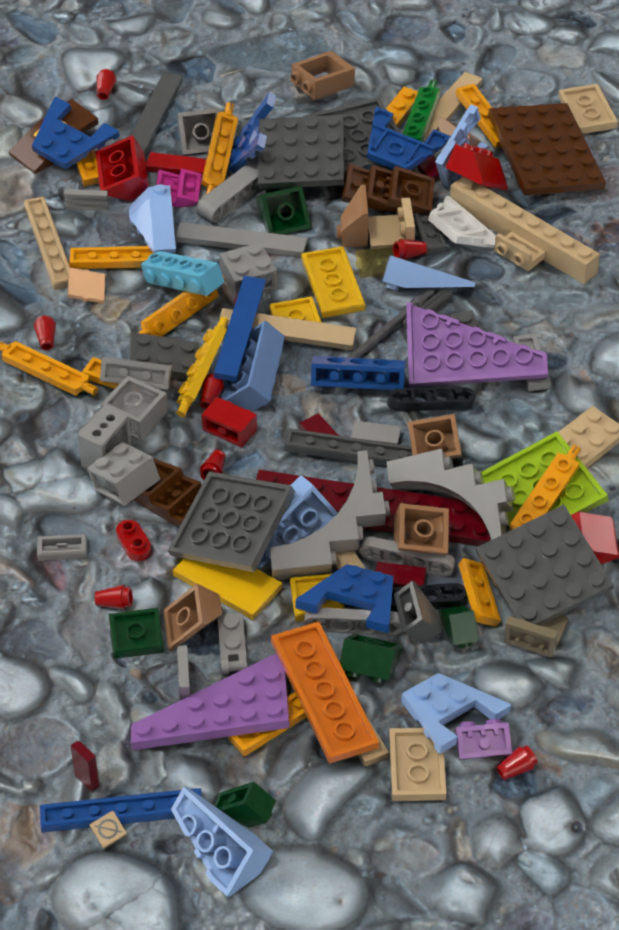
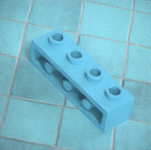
[141,251,225,296]

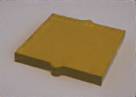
[355,248,394,278]

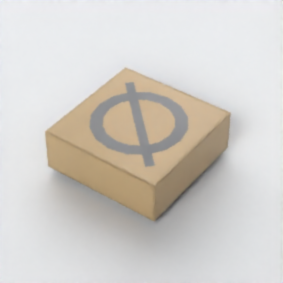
[90,810,127,849]

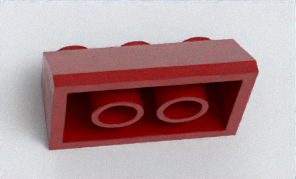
[95,135,149,201]
[446,143,508,191]

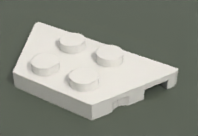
[428,196,496,248]

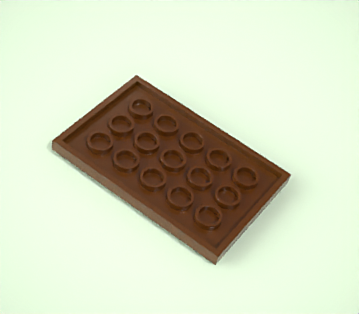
[488,103,606,195]

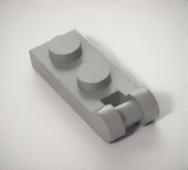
[218,613,247,675]

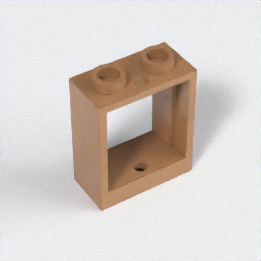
[290,51,355,100]

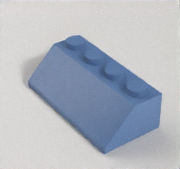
[220,320,285,411]

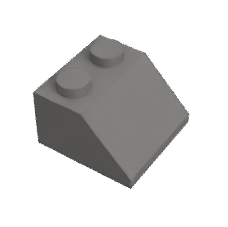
[176,108,220,155]

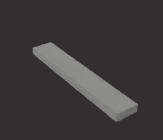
[175,222,307,257]

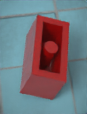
[202,397,257,448]

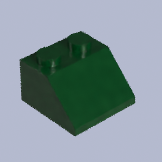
[256,186,311,235]
[340,633,403,683]

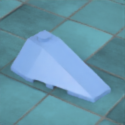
[129,185,176,253]
[382,256,476,291]
[256,476,338,569]
[171,787,273,897]

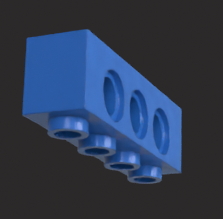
[311,356,406,390]

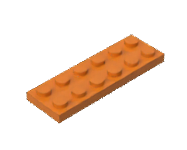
[271,621,379,764]

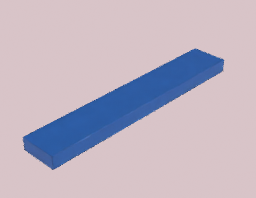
[214,275,266,382]
[40,788,202,833]

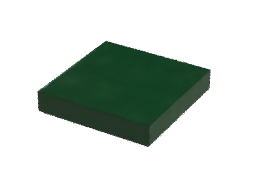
[108,608,164,659]

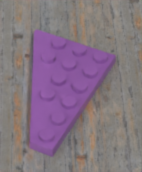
[406,303,548,388]
[131,653,290,750]

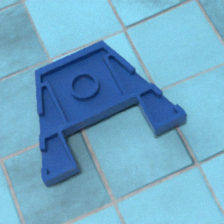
[228,92,276,173]
[32,96,120,169]
[367,106,451,170]
[295,564,393,633]

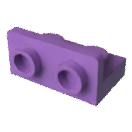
[454,719,512,760]

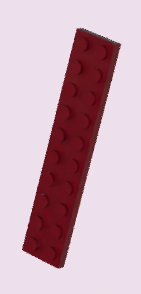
[256,470,491,546]

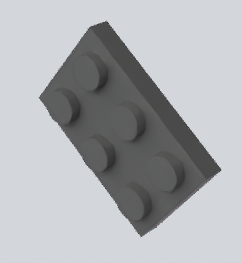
[129,332,199,380]

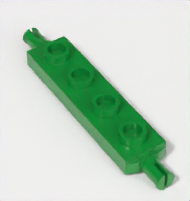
[402,79,440,142]

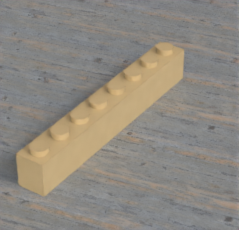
[450,177,600,284]

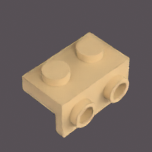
[494,232,545,271]

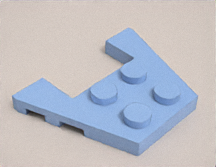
[435,104,489,189]
[401,673,511,754]

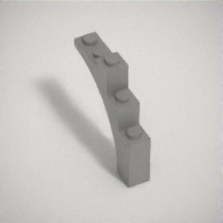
[387,449,515,540]
[270,450,390,580]

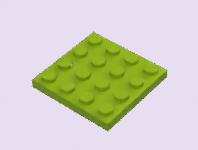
[481,431,609,526]

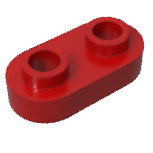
[116,520,151,561]

